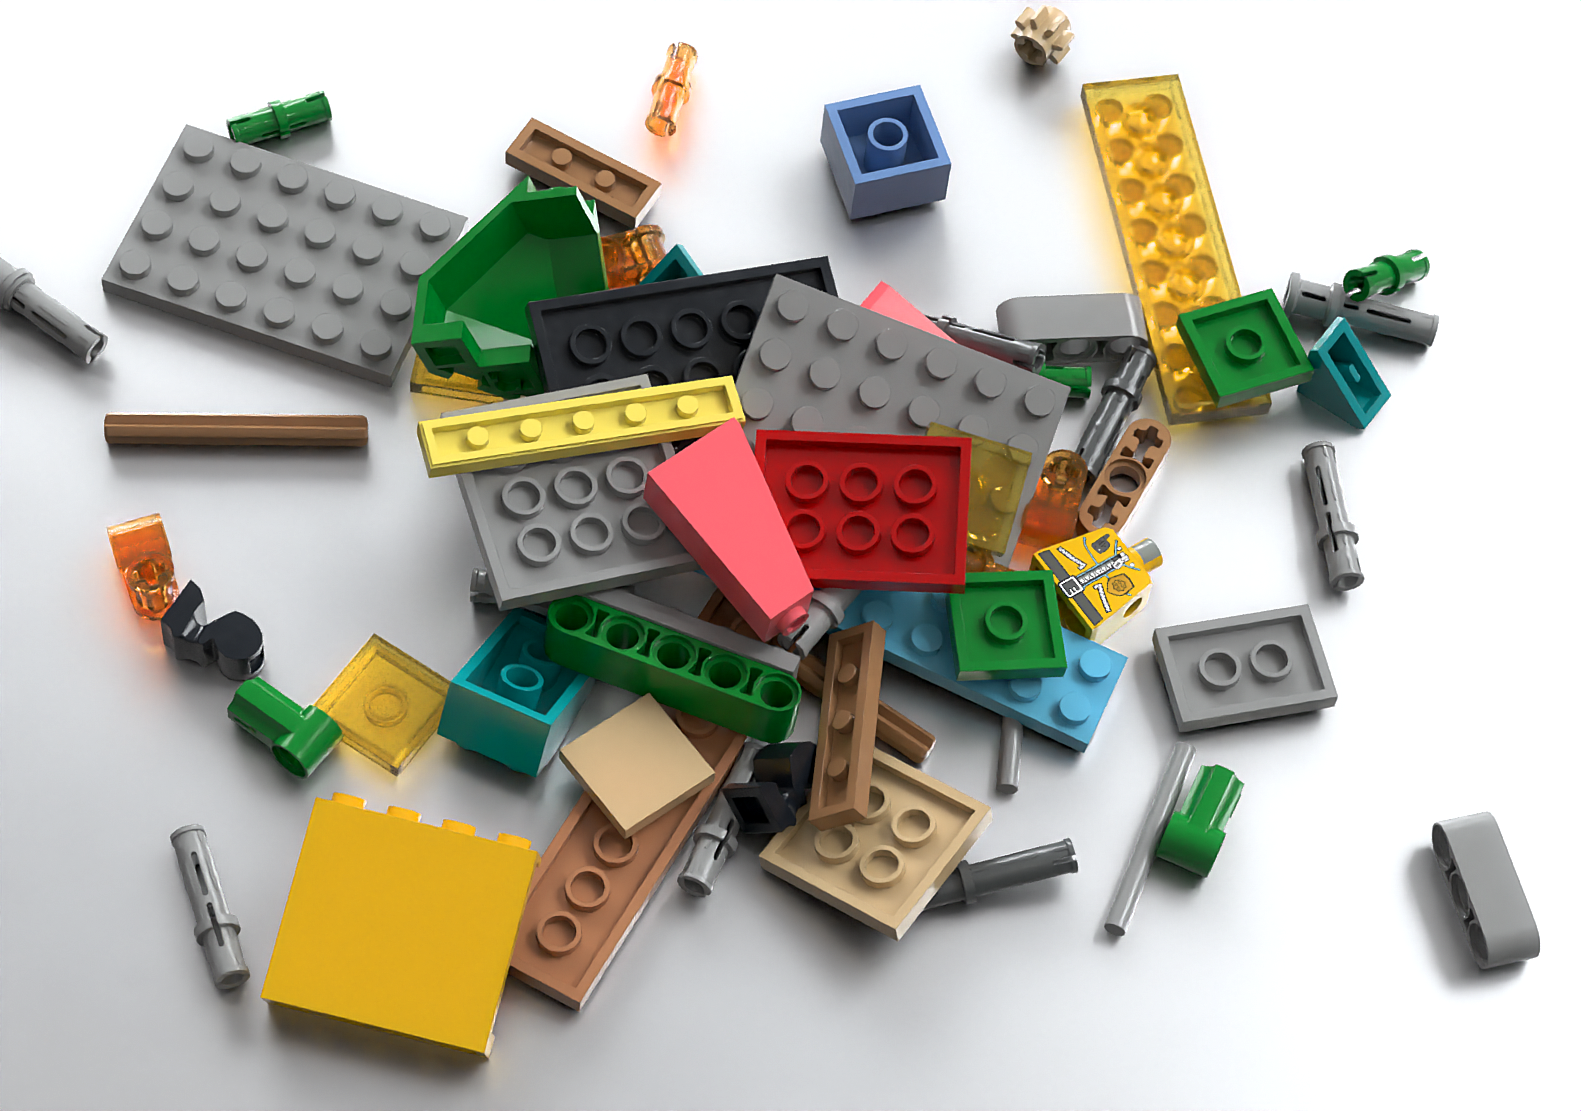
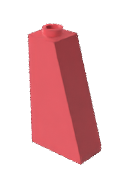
[643,417,814,643]

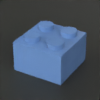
[820,85,952,220]

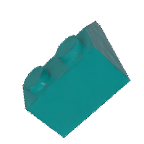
[437,607,597,778]

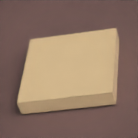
[559,693,715,839]

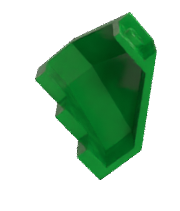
[411,175,609,400]

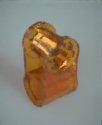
[601,224,667,290]
[1017,449,1088,550]
[106,512,180,621]

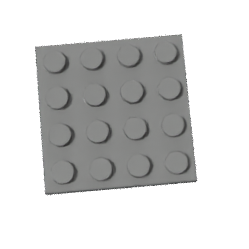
[440,374,702,611]

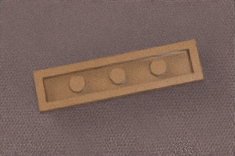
[808,620,886,832]

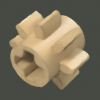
[1011,5,1075,66]

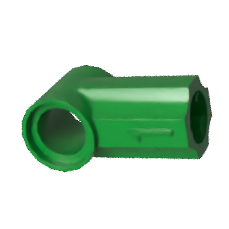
[227,676,344,779]
[1156,764,1244,878]

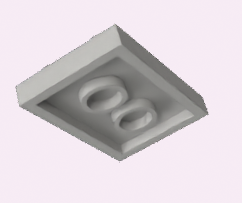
[1152,604,1338,732]

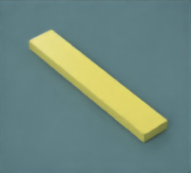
[416,376,746,478]

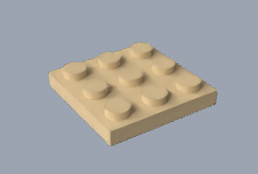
[759,747,993,941]

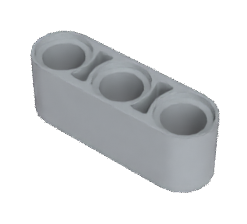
[996,293,1149,364]
[1432,811,1540,969]

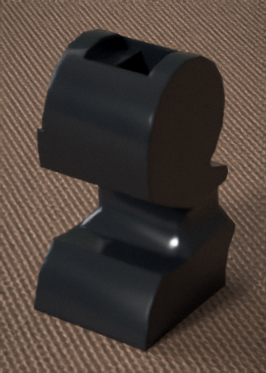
[160,580,265,681]
[721,741,817,833]

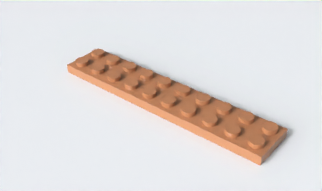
[508,587,801,1012]

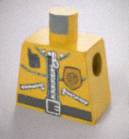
[1029,527,1163,645]

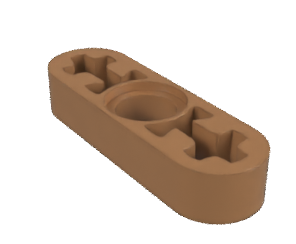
[1076,418,1171,538]

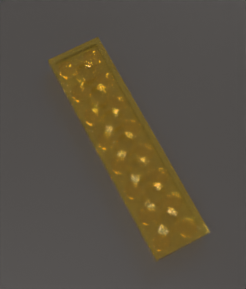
[1080,74,1272,426]

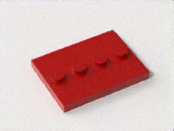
[754,429,972,594]

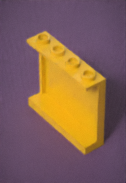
[260,792,542,1059]

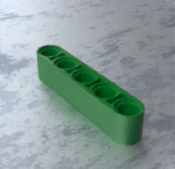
[543,595,802,743]

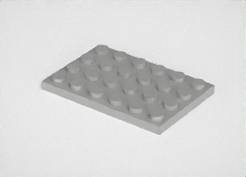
[101,124,469,388]
[735,274,1071,573]

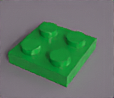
[1175,288,1314,408]
[944,570,1067,681]

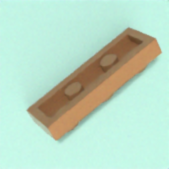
[505,118,662,230]

